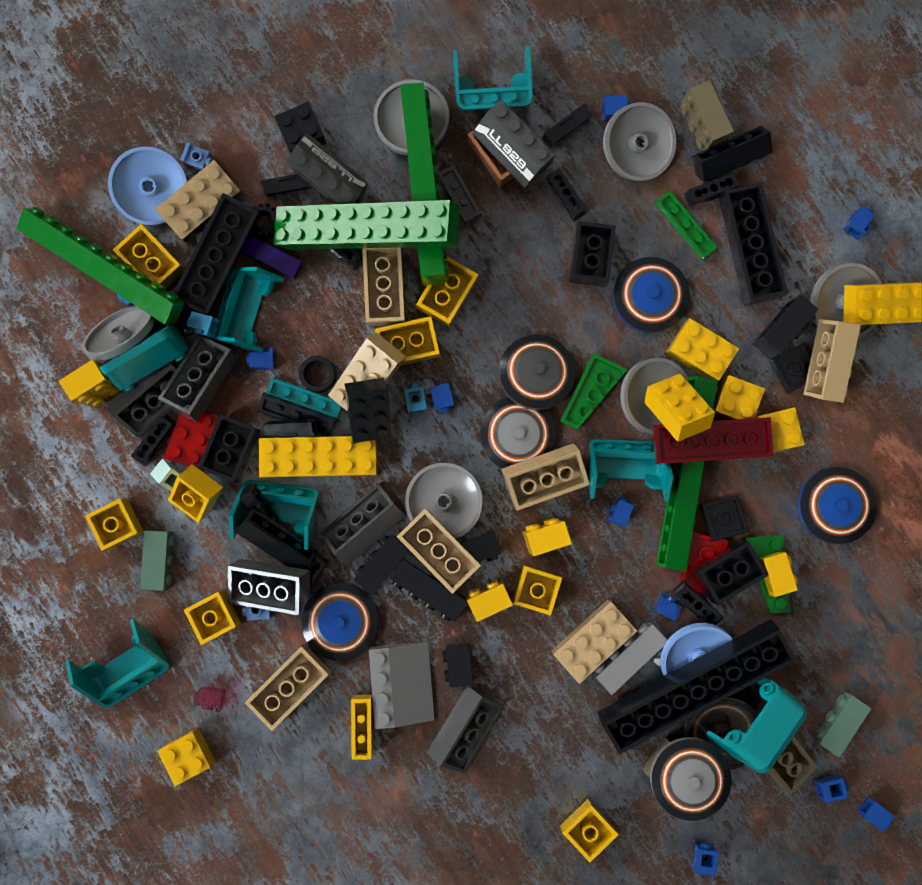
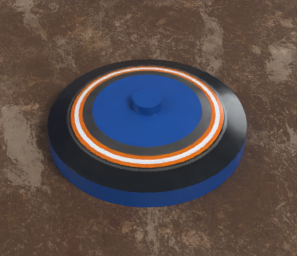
[613,257,690,333]
[798,467,877,544]
[301,582,379,661]

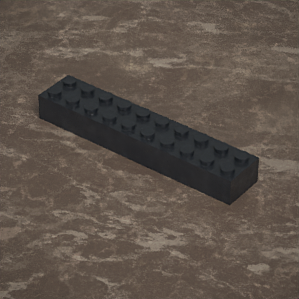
[597,619,796,754]

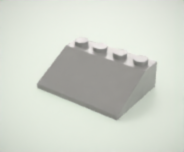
[369,642,435,729]

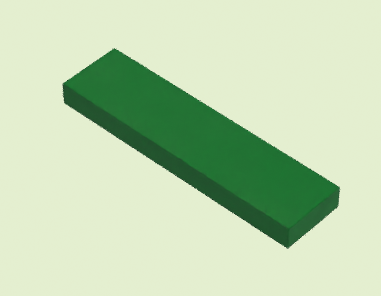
[654,190,718,261]

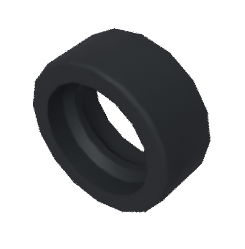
[299,355,337,393]

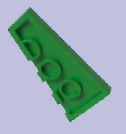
[560,353,628,430]
[743,535,790,614]

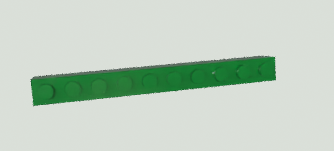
[16,207,185,325]
[656,376,718,571]

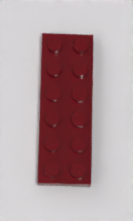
[653,417,774,464]

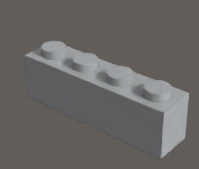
[593,622,667,695]

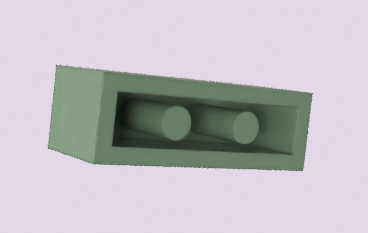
[140,530,175,591]
[813,691,871,758]

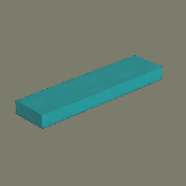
[266,377,343,421]

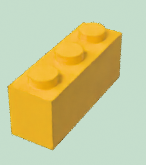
[351,695,373,760]

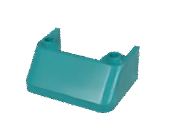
[453,46,533,111]
[213,267,284,352]
[99,323,189,392]
[588,439,673,502]
[229,480,318,550]
[65,619,169,707]
[706,678,807,773]

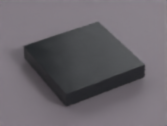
[769,343,811,394]
[700,495,750,542]

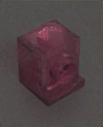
[194,686,226,712]

